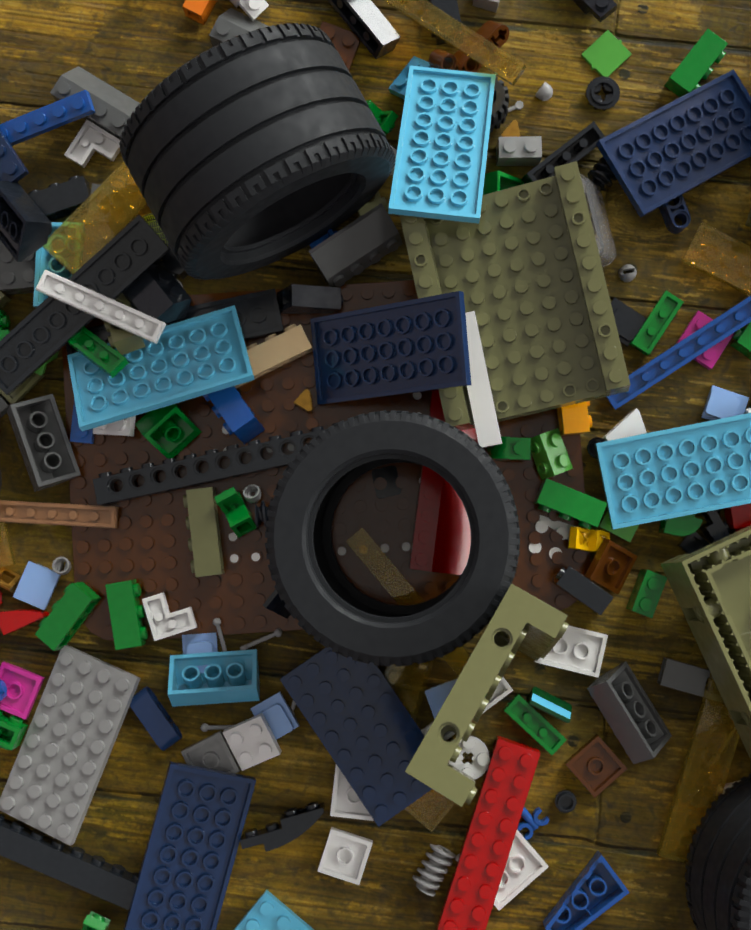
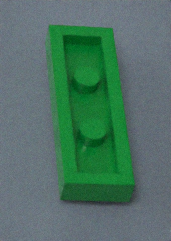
[630,290,684,356]
[68,327,128,378]
[503,693,567,755]

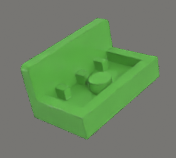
[531,428,573,480]

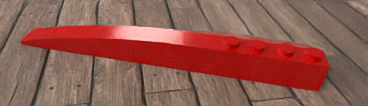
[409,390,478,575]

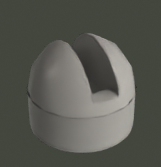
[535,82,553,101]
[618,264,637,282]
[243,484,261,504]
[52,557,71,575]

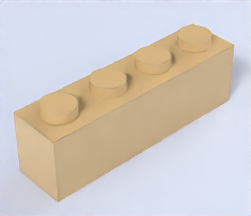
[234,324,313,388]

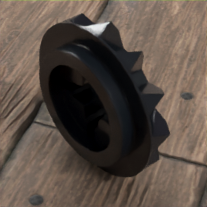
[586,76,620,111]

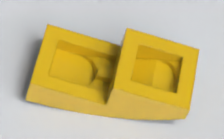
[569,527,610,553]

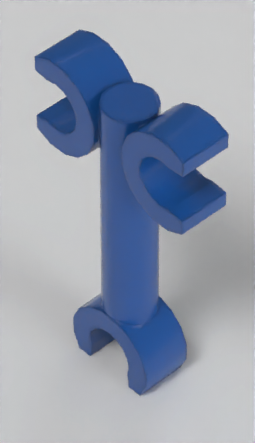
[517,807,549,840]

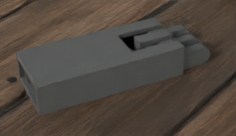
[657,657,724,703]

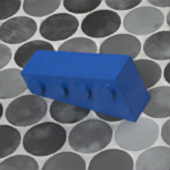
[203,386,265,444]
[543,850,630,930]

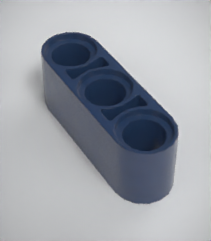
[659,195,691,234]
[130,686,183,751]

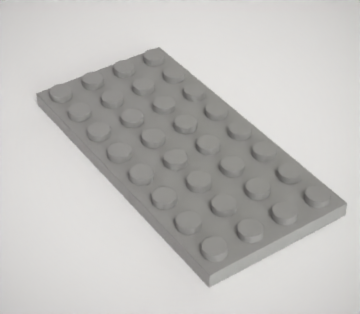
[0,645,141,845]

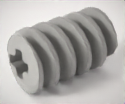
[412,844,456,897]

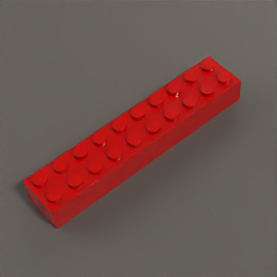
[435,735,541,930]

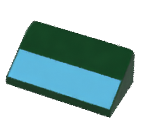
[527,686,572,723]

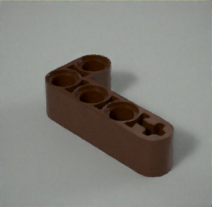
[429,20,509,72]

